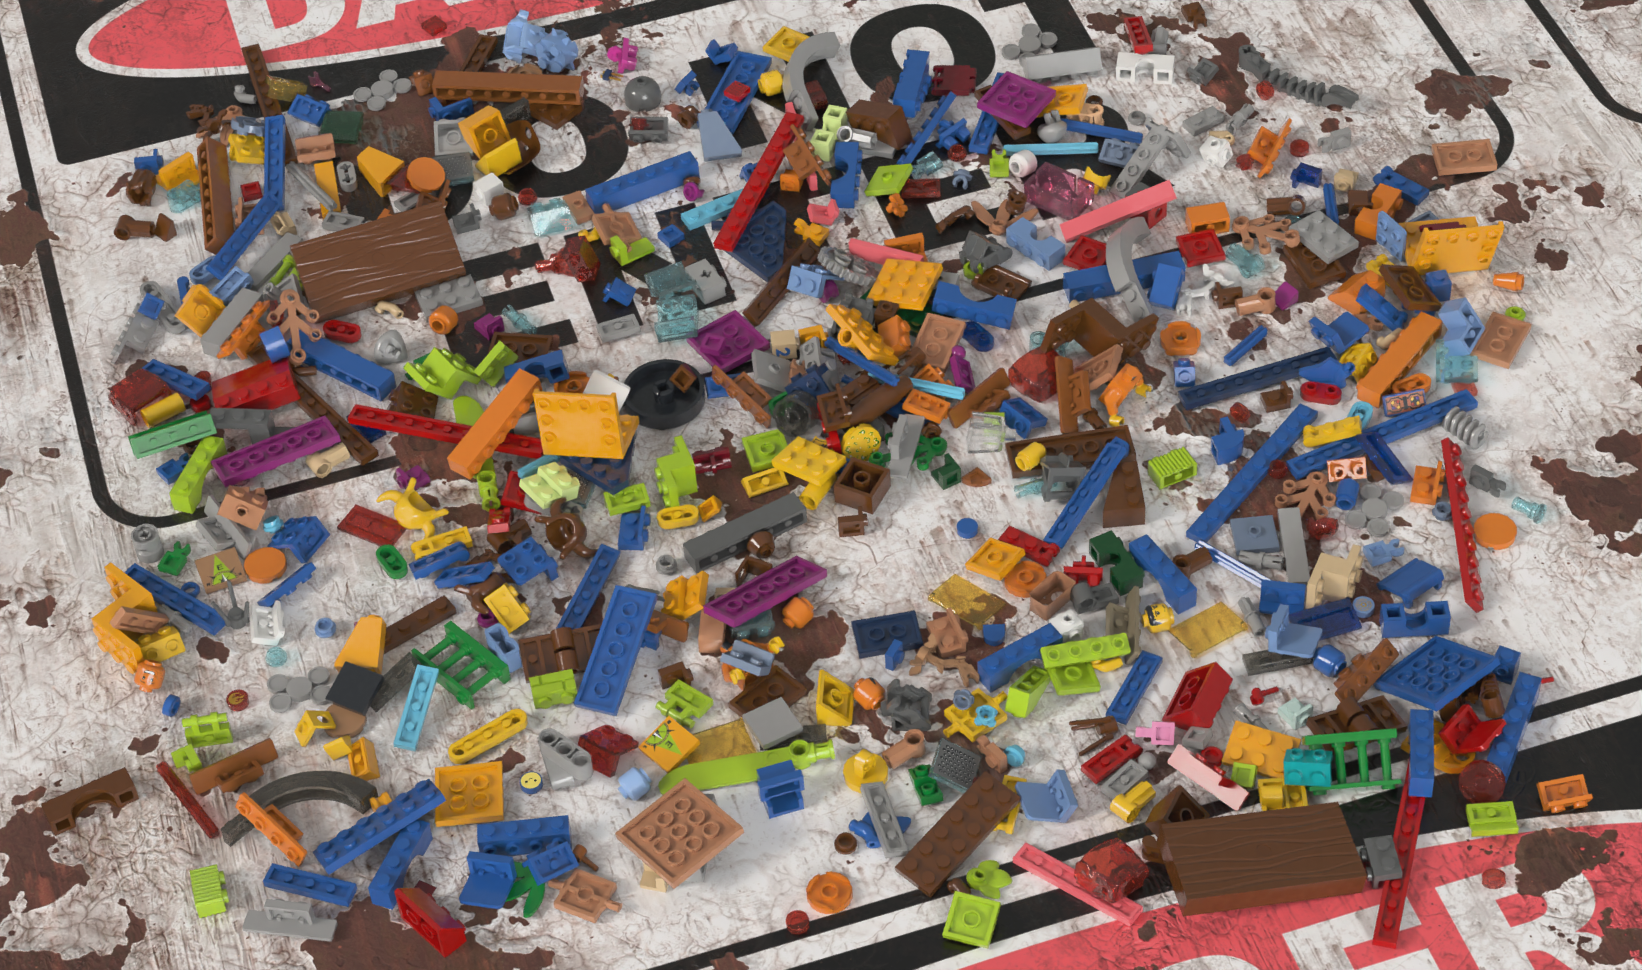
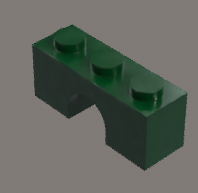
[1089,530,1145,596]

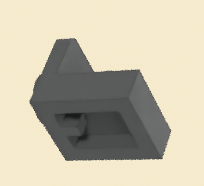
[452,203,482,234]

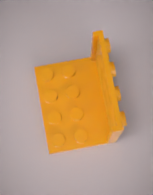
[1398,216,1504,276]
[533,389,639,459]

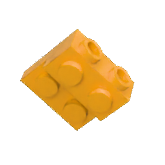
[174,284,226,337]
[661,571,709,620]

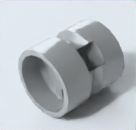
[131,524,164,564]

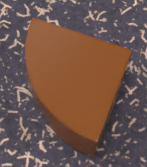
[962,467,991,487]

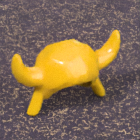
[376,477,449,539]

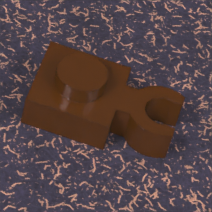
[1181,2,1207,29]

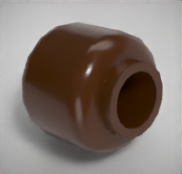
[489,193,519,221]

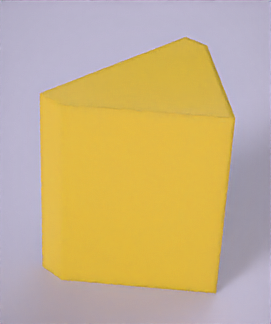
[323,735,352,761]

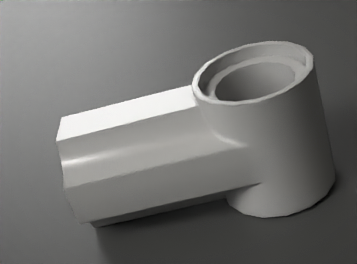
[1147,27,1168,55]
[837,126,877,149]

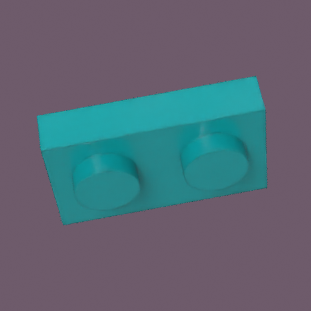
[1283,748,1332,787]

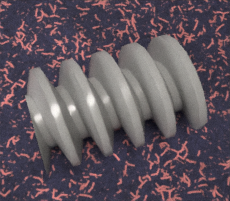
[1442,406,1488,449]

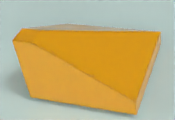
[697,495,722,523]

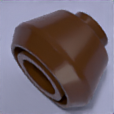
[747,531,775,559]

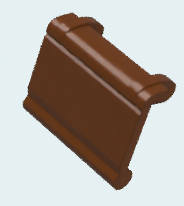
[971,265,1032,300]

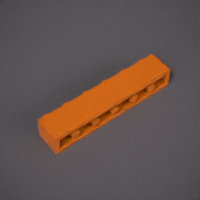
[1356,311,1443,409]
[447,368,542,480]

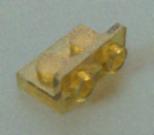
[265,75,307,102]

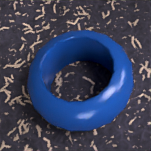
[181,582,200,597]

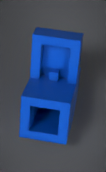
[259,326,290,363]
[1210,416,1244,465]

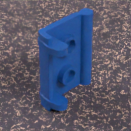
[1376,558,1444,609]

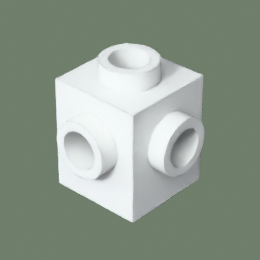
[1199,136,1233,168]
[1049,609,1084,643]

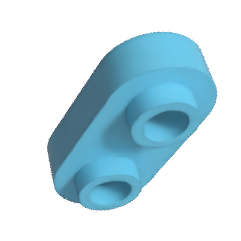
[1347,401,1373,431]

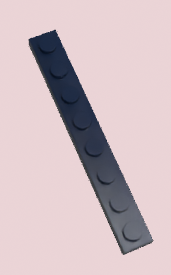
[1178,347,1338,410]

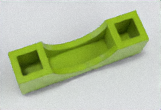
[169,435,228,514]

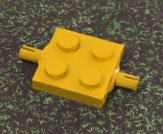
[943,688,1008,743]

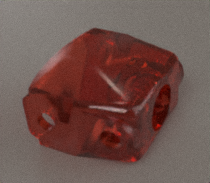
[1008,347,1060,403]
[108,368,172,426]
[1074,838,1149,903]

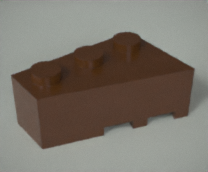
[846,99,913,150]
[1103,461,1146,528]

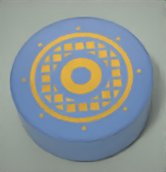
[1352,596,1375,618]

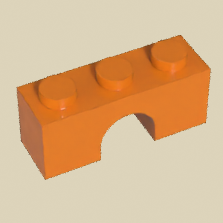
[1354,183,1403,241]

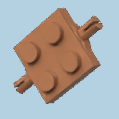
[592,203,642,253]
[548,868,622,923]

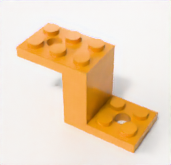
[91,562,158,674]

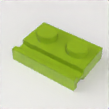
[1466,801,1519,837]

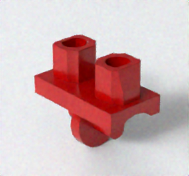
[1064,555,1103,587]

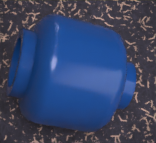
[1313,644,1347,678]

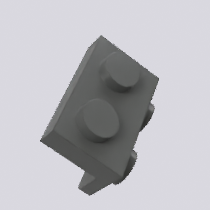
[628,117,669,143]
[1360,835,1402,889]

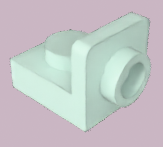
[1278,697,1313,730]

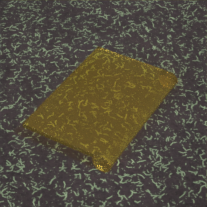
[928,574,1006,630]
[1168,601,1248,658]
[686,718,756,764]

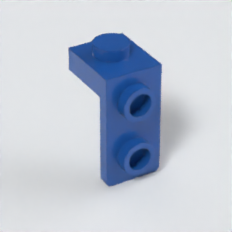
[428,97,474,121]

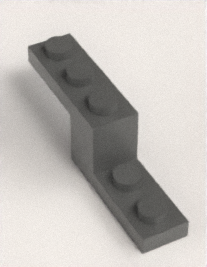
[210,408,295,444]

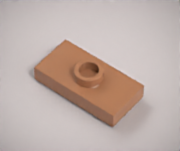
[562,191,594,225]

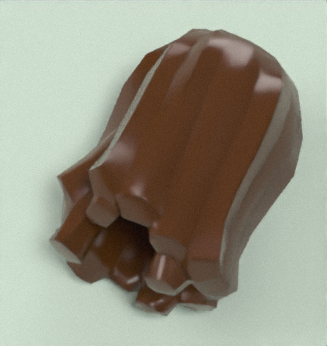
[126,169,157,207]

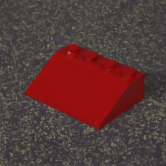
[211,357,301,410]

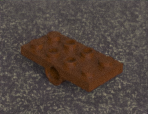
[518,624,602,683]
[1306,695,1407,755]

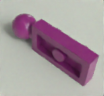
[949,345,976,394]

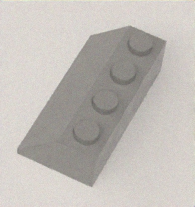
[1020,47,1103,83]

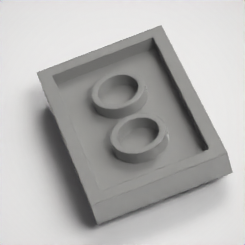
[1289,210,1359,264]
[415,274,483,322]

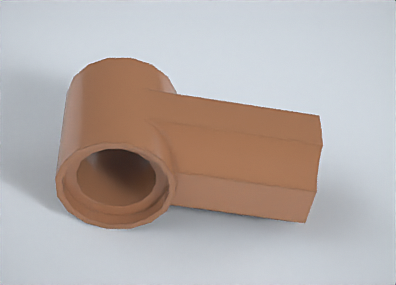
[1235,287,1276,316]
[882,729,926,769]

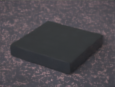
[325,661,385,716]

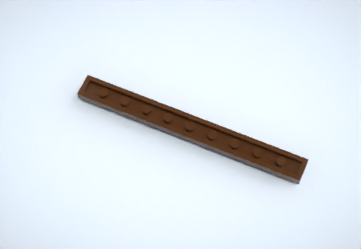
[241,43,298,167]
[246,344,379,466]

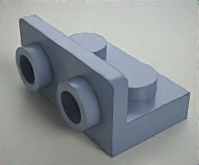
[1098,138,1140,168]
[720,640,775,676]

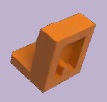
[780,169,803,192]

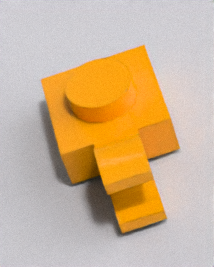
[794,218,829,247]

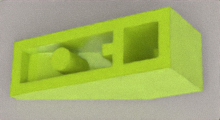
[1005,665,1051,718]

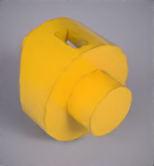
[1081,167,1111,195]

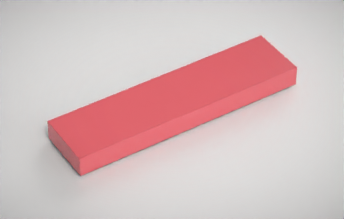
[848,238,924,265]

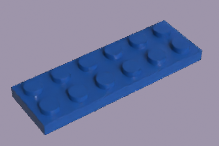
[697,51,772,135]
[574,585,658,716]
[312,779,446,875]

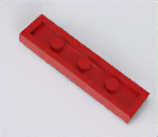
[1124,16,1153,55]

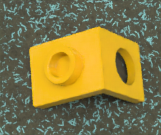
[294,710,336,747]

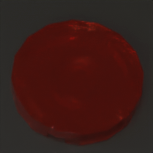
[1459,760,1506,804]

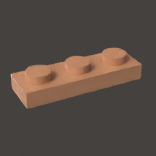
[109,606,170,635]

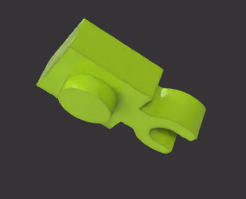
[990,149,1009,177]

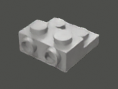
[434,117,474,157]

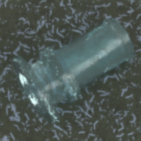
[1511,497,1547,524]

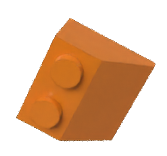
[1328,270,1386,314]

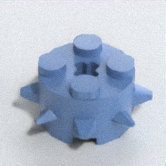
[535,28,578,73]

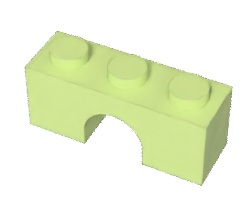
[810,105,848,162]

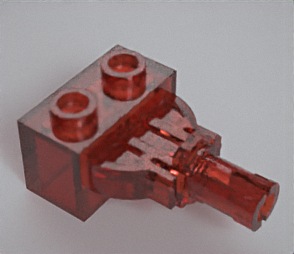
[535,235,601,282]

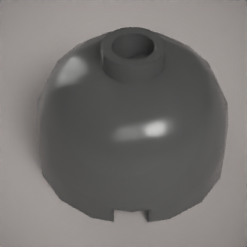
[624,76,661,112]

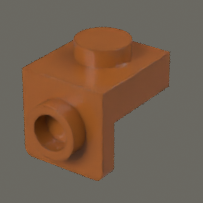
[409,70,433,96]

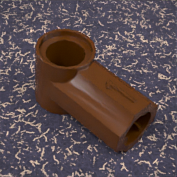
[1267,195,1306,216]
[114,215,155,240]
[486,519,532,554]
[1172,547,1212,579]

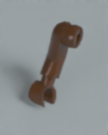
[935,205,975,234]

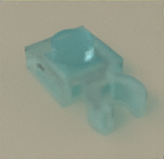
[909,151,944,181]

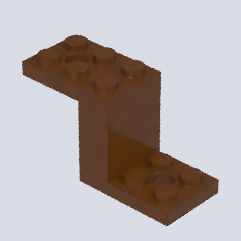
[1040,298,1159,364]

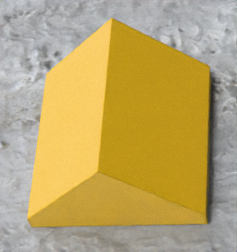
[475,138,522,177]
[816,669,855,726]

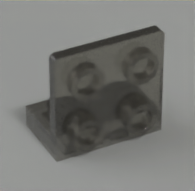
[492,97,531,125]

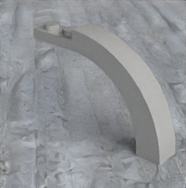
[783,32,841,131]
[1106,217,1154,323]

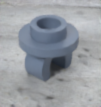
[953,169,972,189]

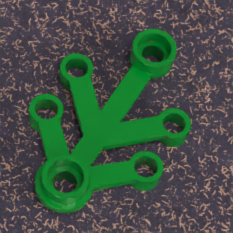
[869,432,947,471]

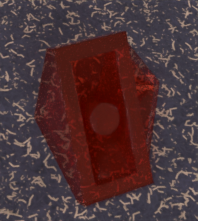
[386,162,421,194]

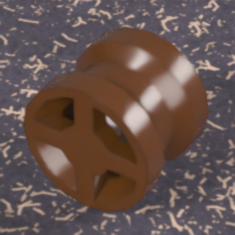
[677,105,700,129]
[1005,191,1027,215]

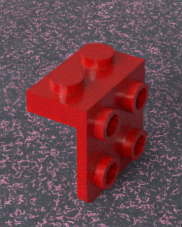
[1438,704,1507,754]

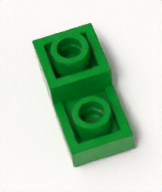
[908,764,944,806]

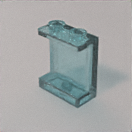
[654,294,699,343]

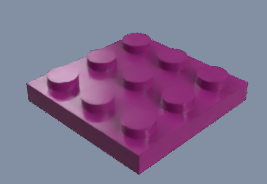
[977,71,1056,128]
[686,310,770,373]

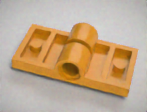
[825,304,899,366]

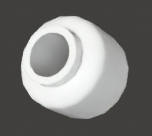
[1009,150,1037,177]

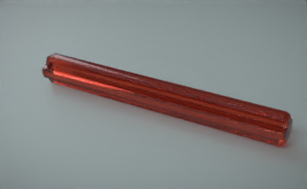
[156,761,220,839]

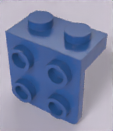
[1309,312,1370,354]
[497,536,559,586]
[459,851,517,909]

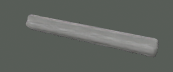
[286,161,337,211]

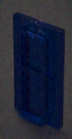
[1355,431,1414,486]
[1289,597,1362,641]

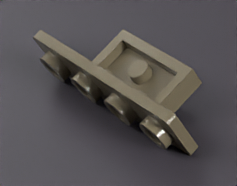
[1105,586,1141,665]

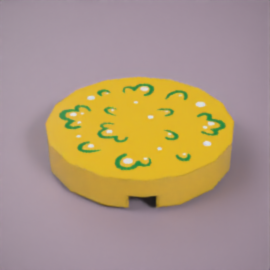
[841,423,881,461]

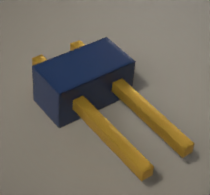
[600,69,623,81]

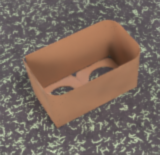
[1030,571,1076,621]
[698,608,726,654]

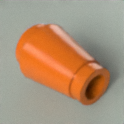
[1493,272,1524,292]

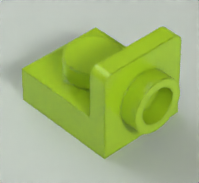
[171,744,203,773]

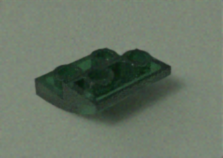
[320,110,364,144]

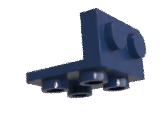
[784,362,831,421]

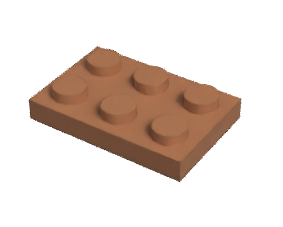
[1431,139,1497,176]
[1470,312,1532,369]
[911,313,966,373]
[1074,344,1123,391]

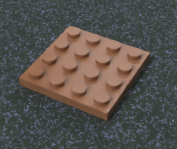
[615,778,744,889]

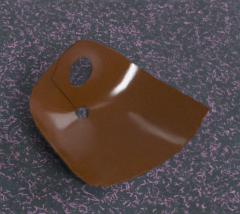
[504,120,541,175]

